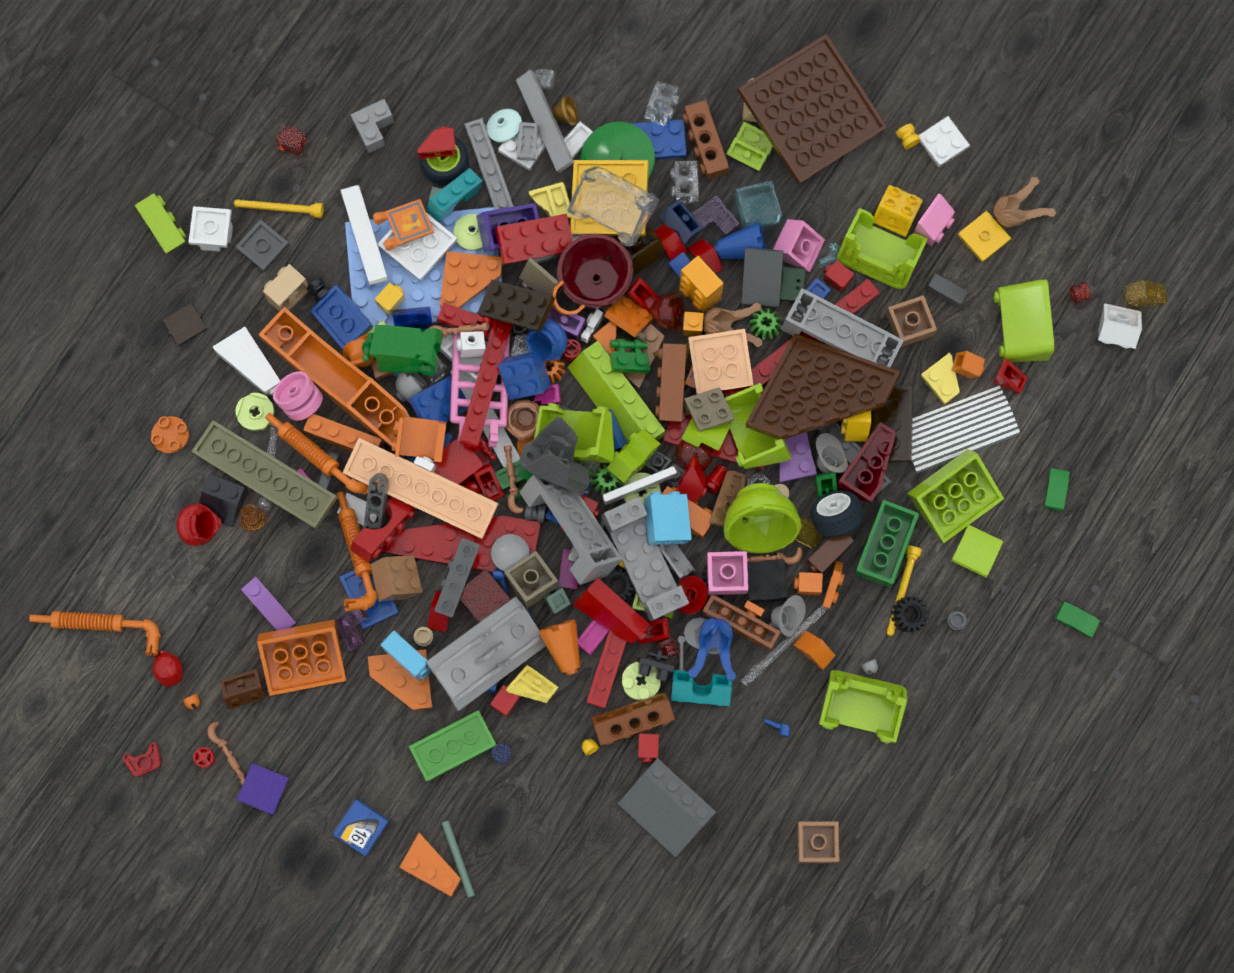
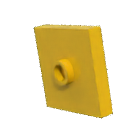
[958,211,1011,263]

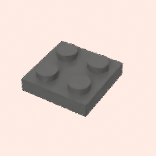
[236,219,289,272]

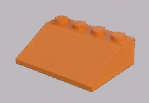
[257,619,346,696]

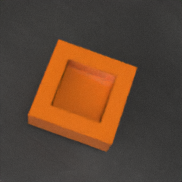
[743,601,764,620]

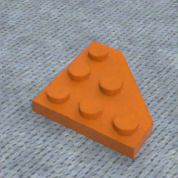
[440,251,503,308]
[368,649,433,710]

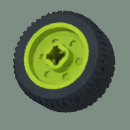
[419,136,469,185]

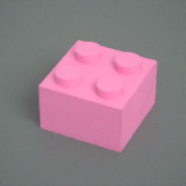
[707,551,748,595]

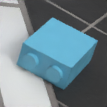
[644,491,692,545]
[381,631,431,682]

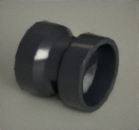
[306,277,331,302]

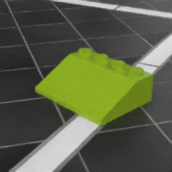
[907,449,1004,543]

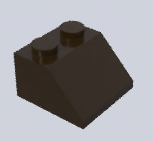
[614,226,665,275]

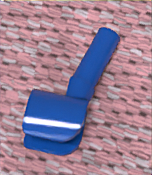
[493,568,509,594]
[764,718,790,737]

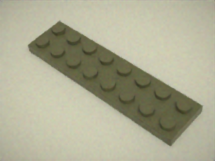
[191,420,338,530]

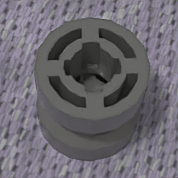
[525,504,547,523]

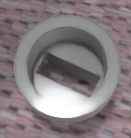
[861,659,878,675]

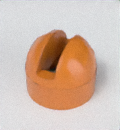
[183,693,200,710]

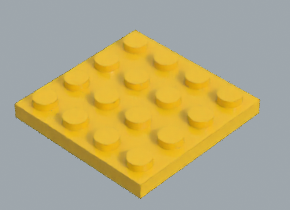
[570,160,649,236]

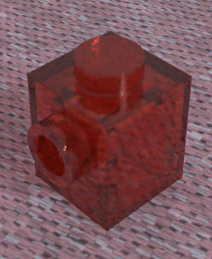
[276,126,307,156]

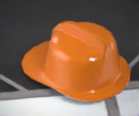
[342,332,375,368]

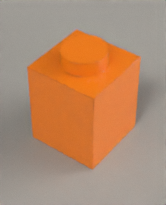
[952,351,985,379]
[794,572,823,596]

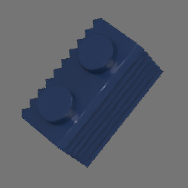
[660,200,703,246]

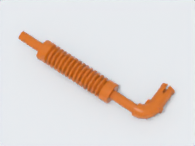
[265,413,377,494]
[337,492,377,611]
[29,611,161,656]

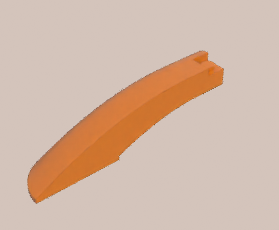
[259,307,409,457]

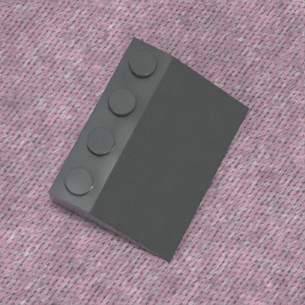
[618,758,716,858]

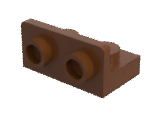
[220,669,265,709]

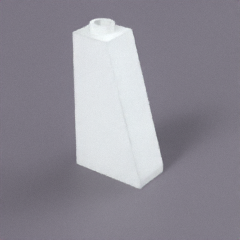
[213,327,280,397]

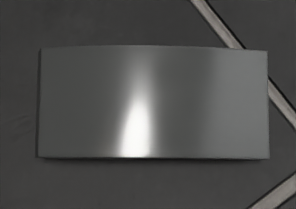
[645,450,684,488]

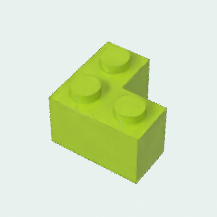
[607,429,660,483]

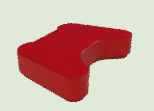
[123,742,162,777]

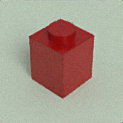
[823,260,854,293]
[490,685,520,717]
[638,734,659,763]

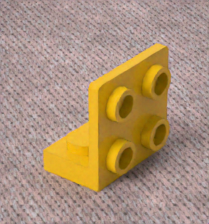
[874,185,923,237]

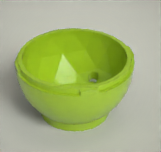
[724,483,801,554]

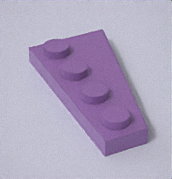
[779,432,817,484]

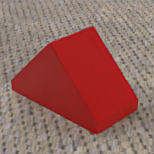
[653,224,687,261]
[687,239,723,274]
[627,277,662,315]
[993,359,1028,394]
[473,464,505,501]
[427,591,450,633]
[638,618,669,645]

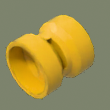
[896,123,921,149]

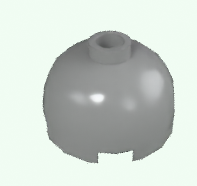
[396,373,429,404]

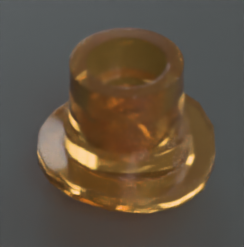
[240,504,267,531]

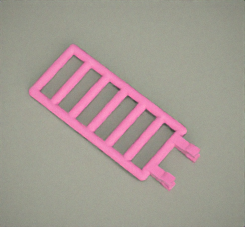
[450,313,510,447]

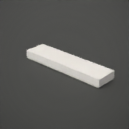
[603,466,677,506]

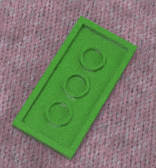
[409,710,497,782]

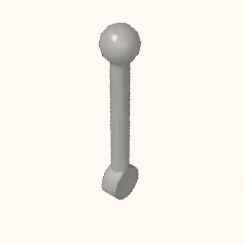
[678,636,685,671]

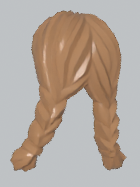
[994,177,1056,227]
[703,302,763,347]

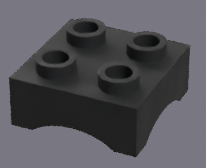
[747,559,788,603]

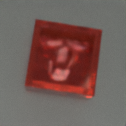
[460,569,510,623]

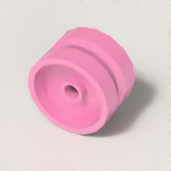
[273,371,323,421]

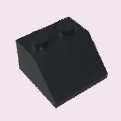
[199,474,248,527]

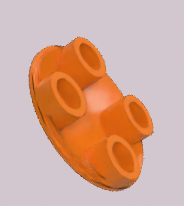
[151,416,189,453]

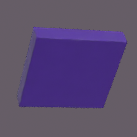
[236,763,288,815]

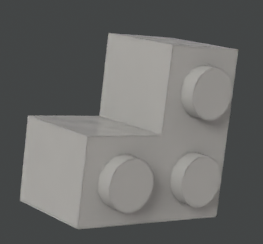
[351,99,394,154]

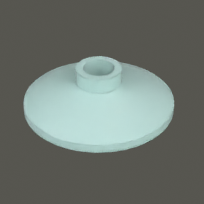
[487,109,522,142]

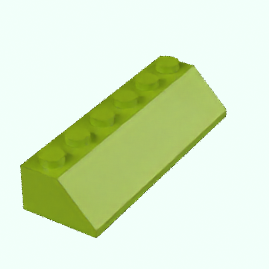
[567,341,665,445]

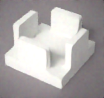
[189,206,233,251]

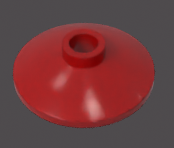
[677,576,708,614]

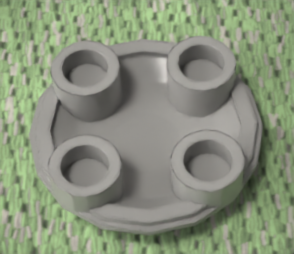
[491,534,529,571]

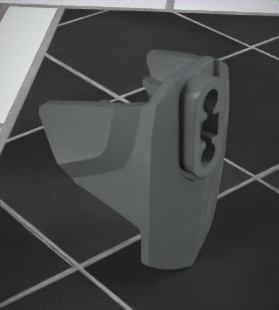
[519,417,589,493]

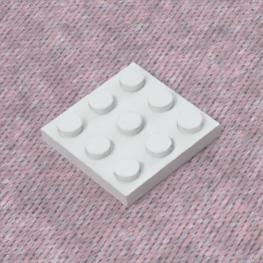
[377,214,457,282]

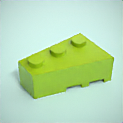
[135,193,186,254]

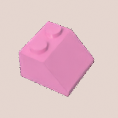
[914,194,955,247]
[773,219,825,272]

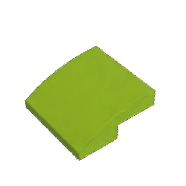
[727,122,773,171]
[681,418,732,451]
[951,525,1003,578]

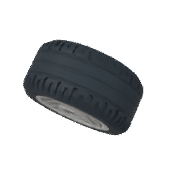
[810,490,864,538]

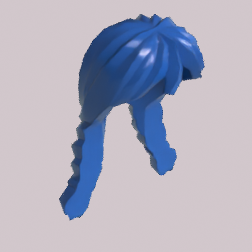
[688,618,736,681]

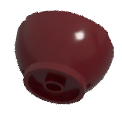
[557,233,633,309]

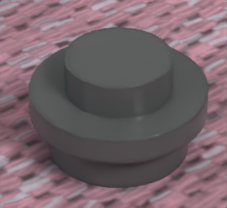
[947,611,967,631]

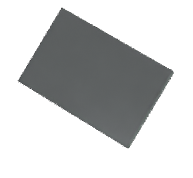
[742,247,784,307]

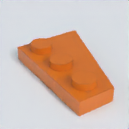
[399,833,461,897]

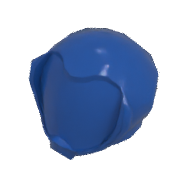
[526,319,568,361]

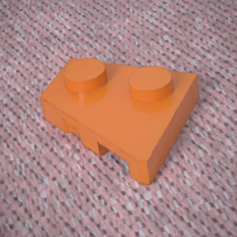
[823,561,845,608]

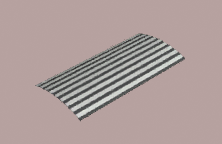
[912,386,1020,473]

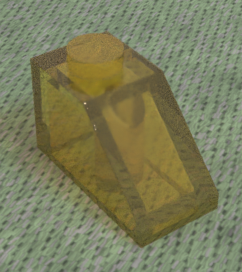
[1125,280,1167,306]

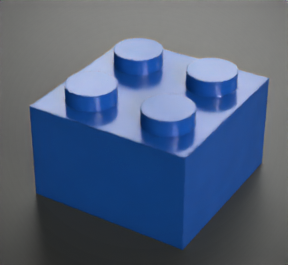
[498,350,551,400]

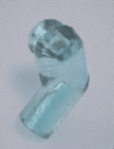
[818,242,840,268]

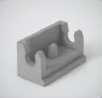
[658,544,695,582]

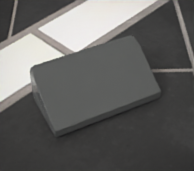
[926,274,968,308]

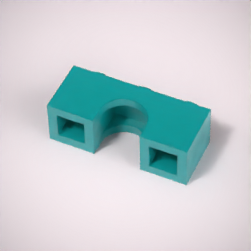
[426,168,482,223]
[671,670,732,706]

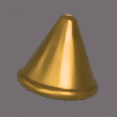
[551,95,578,126]

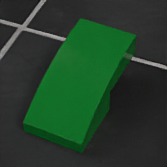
[1044,468,1070,511]
[1055,601,1100,638]

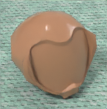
[504,400,540,441]

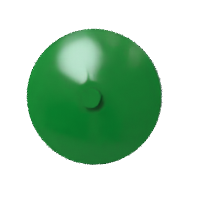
[581,122,656,180]

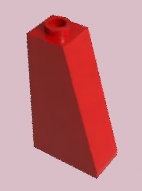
[573,578,650,644]

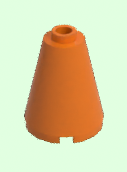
[539,619,580,675]

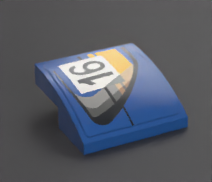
[333,799,390,856]

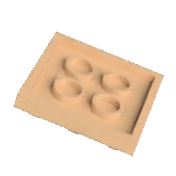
[688,329,754,394]

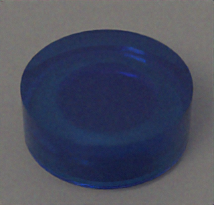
[492,743,511,764]

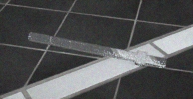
[740,604,829,687]

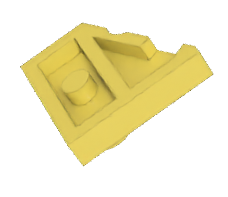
[529,182,571,220]
[921,353,960,405]
[506,665,559,703]

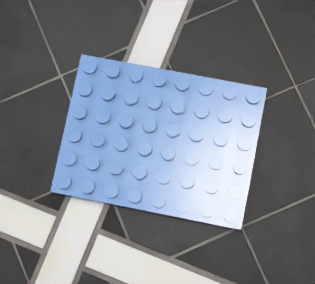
[345,207,502,331]

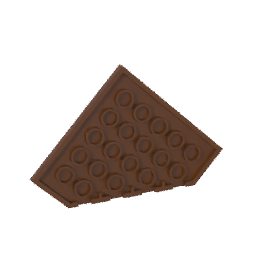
[746,334,900,440]

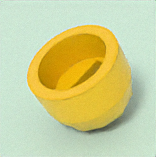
[582,739,599,756]

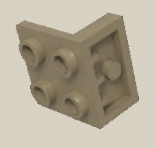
[683,387,734,432]

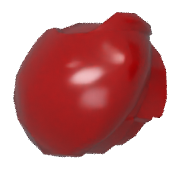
[176,503,221,547]

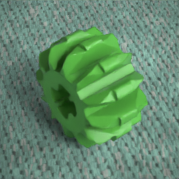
[750,308,782,341]
[592,463,623,495]

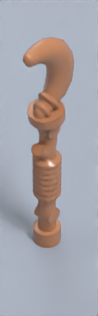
[428,322,489,337]
[504,445,524,513]
[747,547,802,565]
[207,722,245,785]

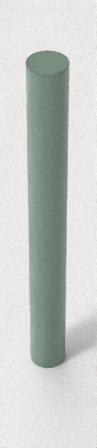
[442,820,475,898]

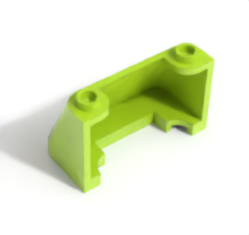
[837,208,928,289]
[994,279,1054,363]
[725,383,792,469]
[534,403,615,463]
[819,670,907,743]

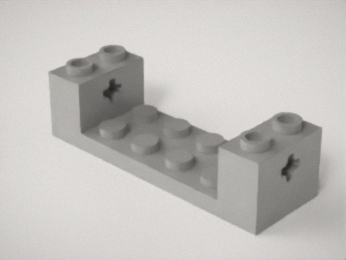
[781,288,904,368]
[520,474,622,585]
[601,497,689,622]

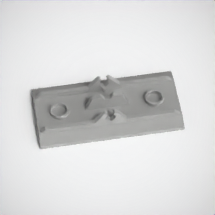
[425,596,546,711]

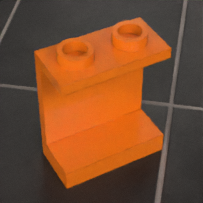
[392,416,446,462]

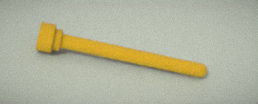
[234,200,324,218]
[887,545,922,636]

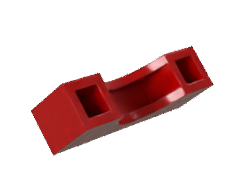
[350,497,417,563]

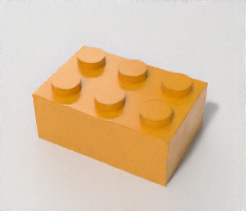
[679,256,724,314]

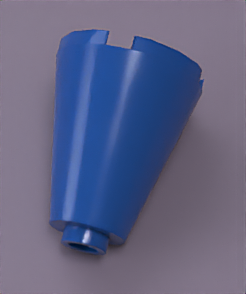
[714,223,767,259]

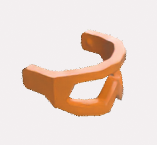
[551,281,585,315]

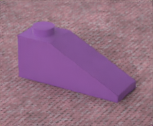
[241,577,296,630]

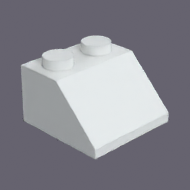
[1098,303,1142,349]

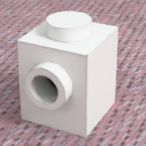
[456,331,485,358]

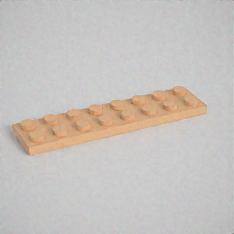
[343,438,499,539]

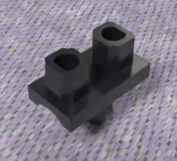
[637,647,675,681]

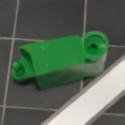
[362,325,443,376]

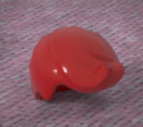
[152,650,183,687]

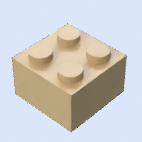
[263,264,308,312]

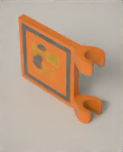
[373,199,434,251]

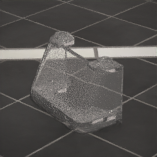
[567,166,659,246]

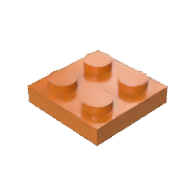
[604,295,654,337]

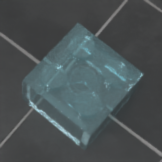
[734,181,783,228]

